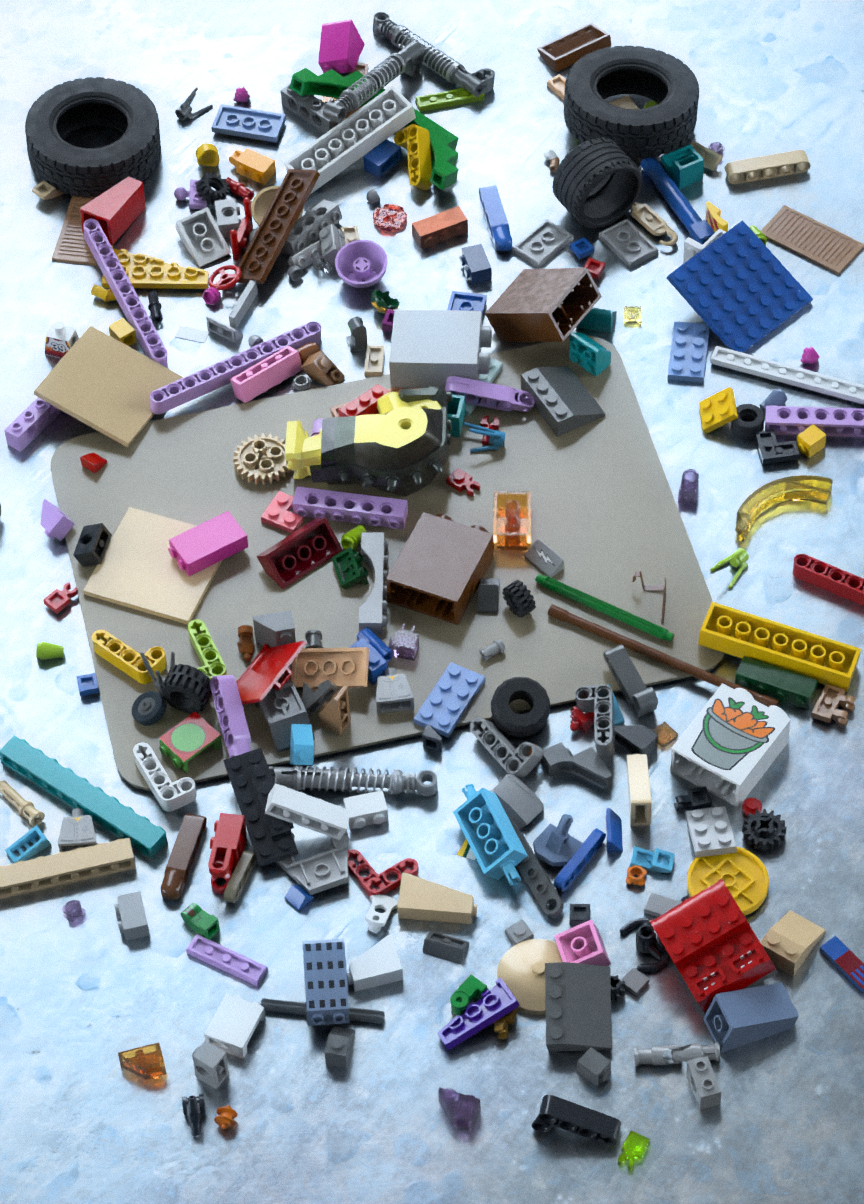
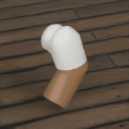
[543,149,560,172]

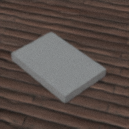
[512,219,573,268]
[599,219,659,268]

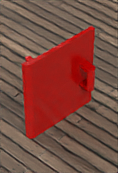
[236,641,307,705]

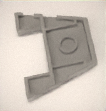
[276,830,349,895]

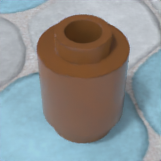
[295,342,320,365]

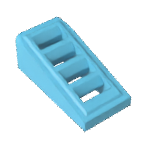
[5,825,51,863]

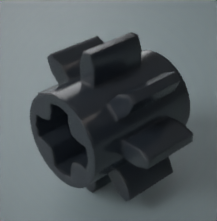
[610,975,625,1001]

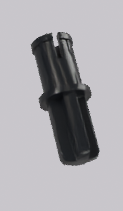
[147,290,163,324]

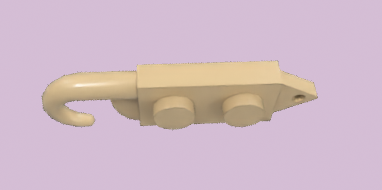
[631,202,678,246]

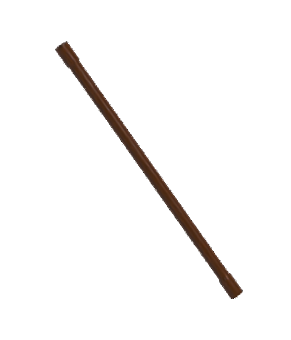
[548,604,779,707]

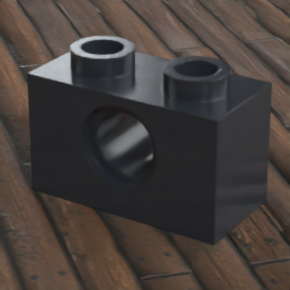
[73,523,112,567]

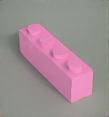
[230,346,302,403]

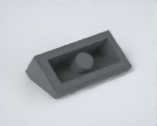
[422,931,470,964]

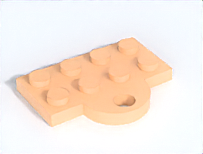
[291,647,369,706]

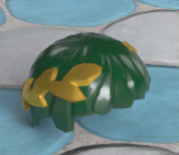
[371,290,400,314]

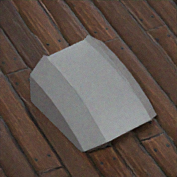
[490,774,544,829]

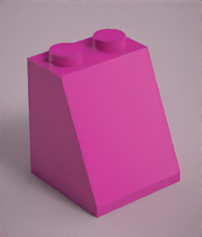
[318,19,365,73]

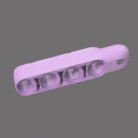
[445,376,535,412]
[210,675,251,758]

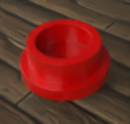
[742,798,762,816]

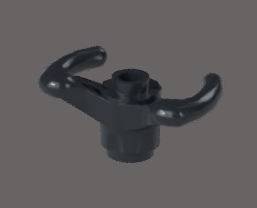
[620,918,670,972]

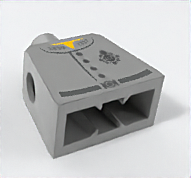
[376,668,414,714]
[58,808,97,852]

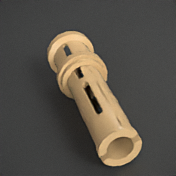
[0,780,45,827]

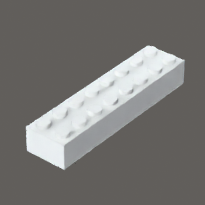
[284,86,416,194]

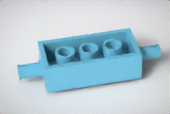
[453,784,528,886]

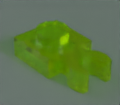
[618,1130,650,1171]

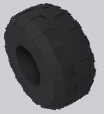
[491,677,550,737]

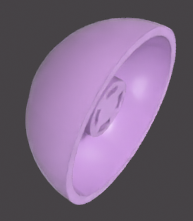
[335,240,388,288]

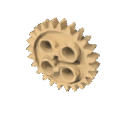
[233,433,290,485]

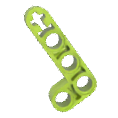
[188,619,227,680]

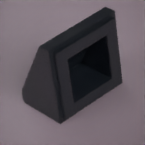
[422,724,442,752]

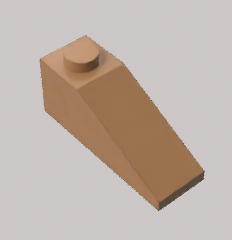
[318,685,351,735]

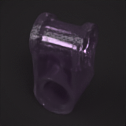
[677,469,699,505]

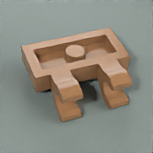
[811,684,856,726]

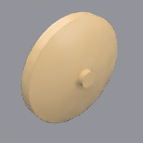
[497,939,563,1015]

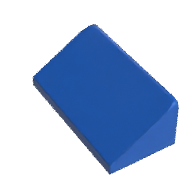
[606,808,623,853]

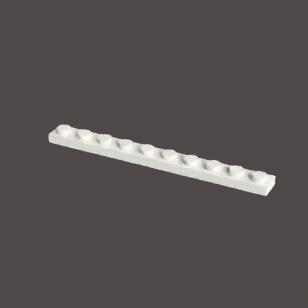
[710,346,864,404]

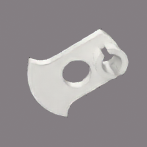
[365,895,398,932]

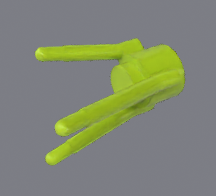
[710,548,749,589]

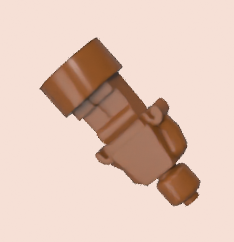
[237,625,256,662]

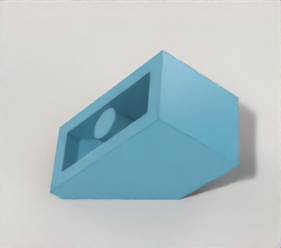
[290,724,314,765]

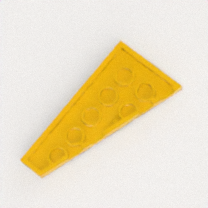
[102,246,209,289]

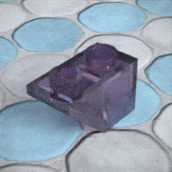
[438,1087,481,1131]

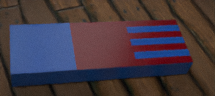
[820,936,864,992]

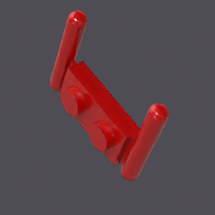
[230,198,253,260]

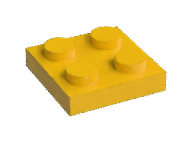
[699,387,738,433]

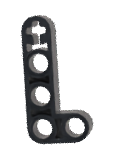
[531,1095,621,1146]

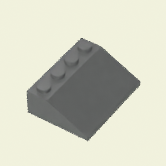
[521,366,605,437]
[545,962,612,1052]

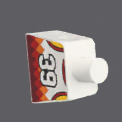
[44,321,79,358]

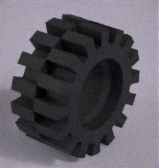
[196,172,230,205]
[502,580,536,618]

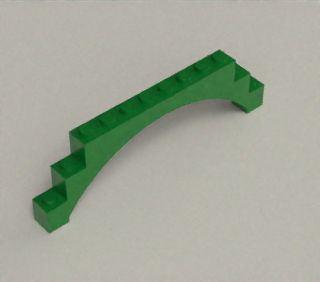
[290,68,459,190]

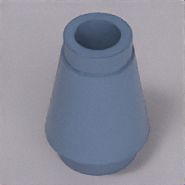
[759,388,787,413]

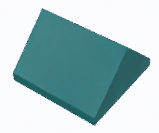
[577,307,617,333]

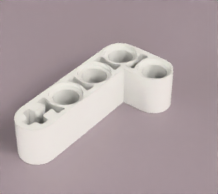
[133,743,197,812]

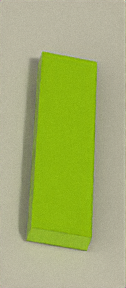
[415,88,485,112]

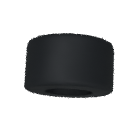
[731,404,765,439]

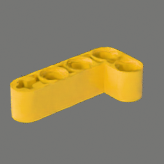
[394,124,432,191]
[92,630,167,684]

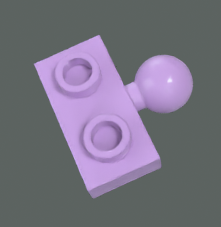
[174,179,207,210]

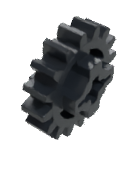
[742,809,787,851]

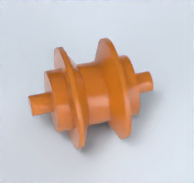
[214,1105,237,1130]

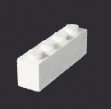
[265,783,350,840]

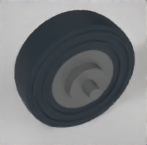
[132,691,166,726]

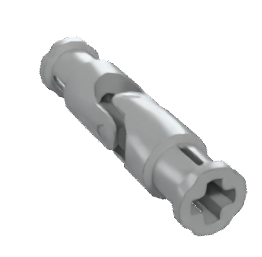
[634,1042,720,1067]

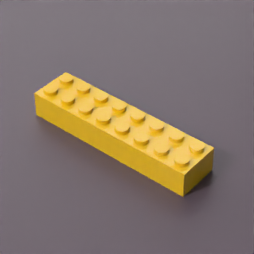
[698,602,861,692]

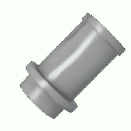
[479,639,505,661]

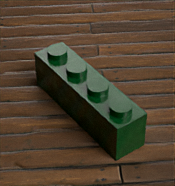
[735,656,818,709]

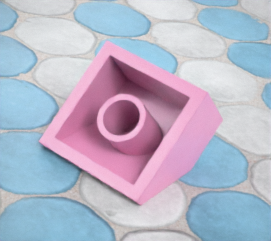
[554,919,611,966]

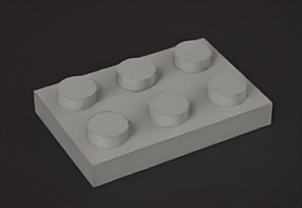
[685,806,737,857]

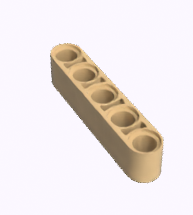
[724,150,811,184]

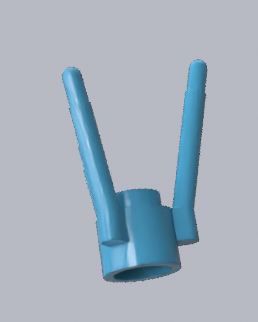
[463,422,505,452]

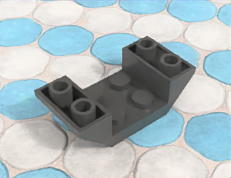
[255,679,315,752]

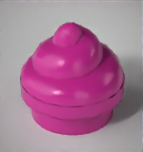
[233,86,251,103]
[203,287,221,305]
[800,346,820,364]

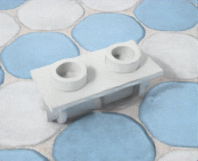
[287,241,322,269]

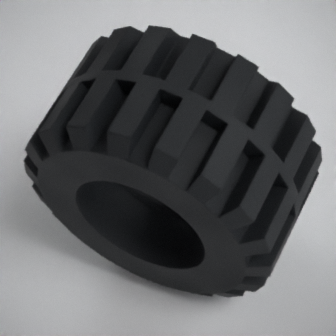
[160,664,212,714]

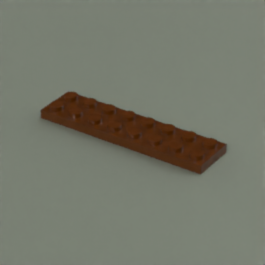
[235,169,320,284]

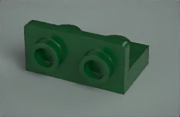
[332,547,369,590]

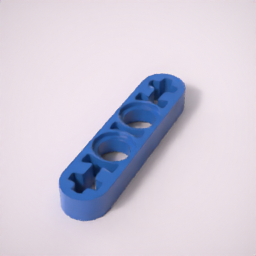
[554,828,606,892]

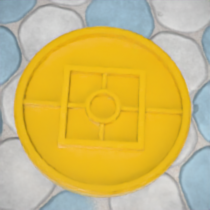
[687,847,769,916]

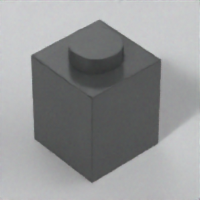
[577,1047,611,1086]

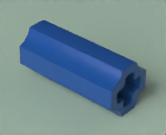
[356,627,393,662]

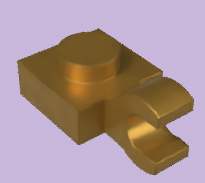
[494,1007,518,1039]

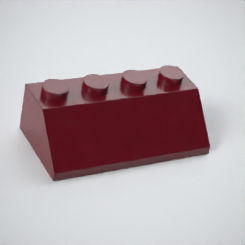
[257,517,343,589]

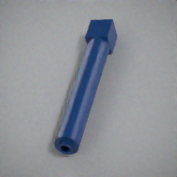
[641,157,715,245]

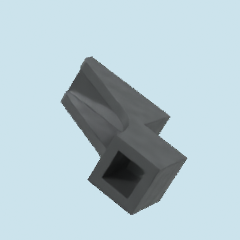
[541,742,613,789]

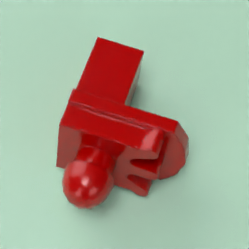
[570,706,594,732]

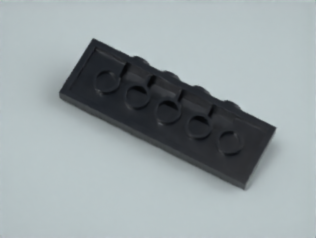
[223,748,298,867]

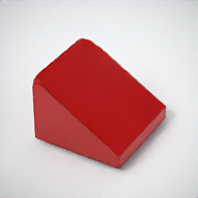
[80,452,107,474]

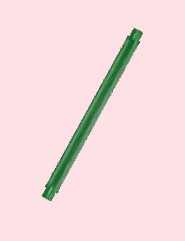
[535,574,675,642]

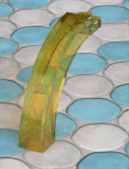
[735,475,833,542]

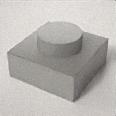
[505,919,534,945]

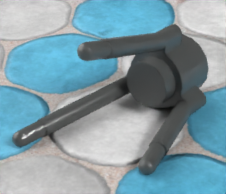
[175,87,213,120]
[140,652,175,696]

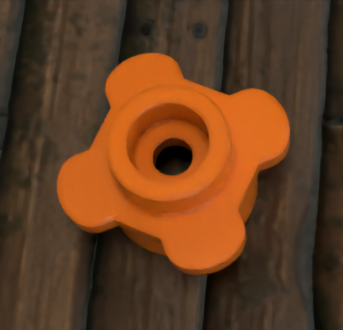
[625,866,647,886]

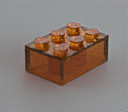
[493,491,532,550]

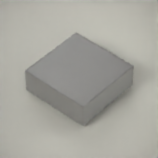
[620,967,650,996]

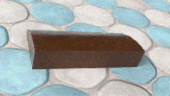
[537,22,612,72]

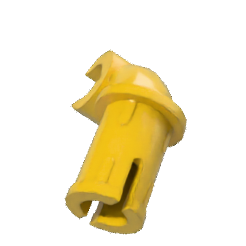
[91,284,117,303]

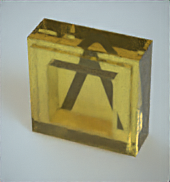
[624,306,642,324]

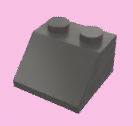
[253,610,296,647]

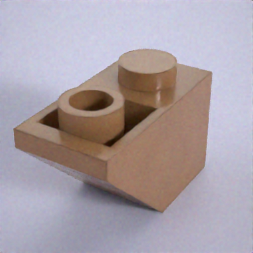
[301,351,345,386]

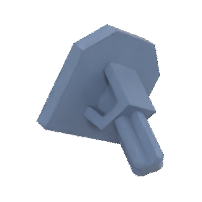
[533,814,583,866]

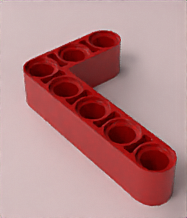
[792,554,864,606]

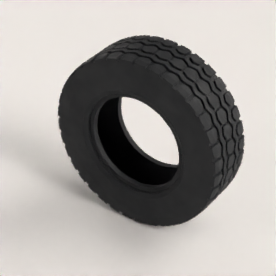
[563,45,699,159]
[25,77,161,198]

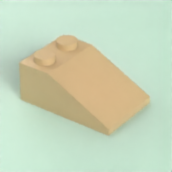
[760,910,826,976]

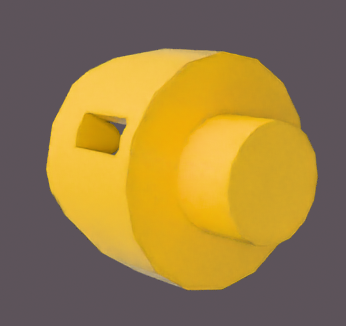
[195,143,220,167]

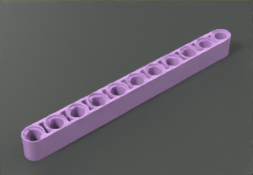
[83,219,168,367]
[150,321,322,414]

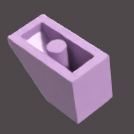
[40,499,75,541]

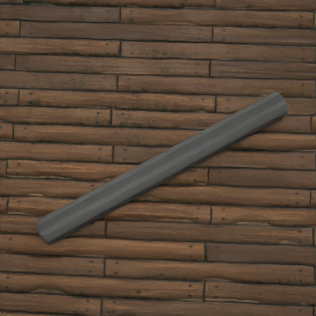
[261,998,385,1023]

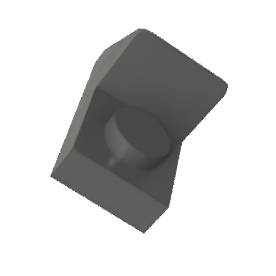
[478,578,500,614]
[302,680,339,716]

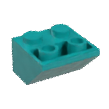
[569,332,611,376]

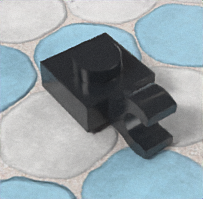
[674,786,712,811]

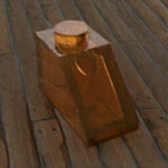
[118,1042,167,1079]

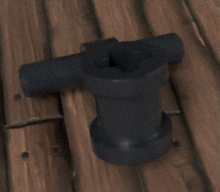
[182,1094,205,1136]

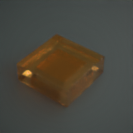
[653,722,678,748]

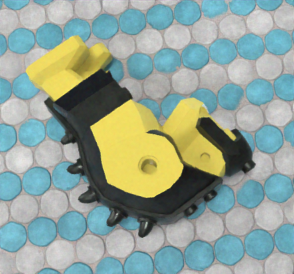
[285,386,452,496]

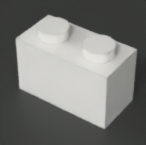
[343,790,389,829]

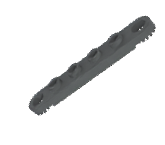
[509,818,564,917]

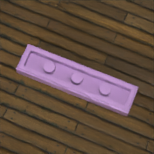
[186,934,268,987]

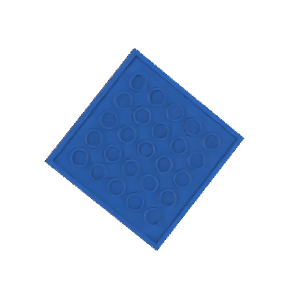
[666,220,813,353]

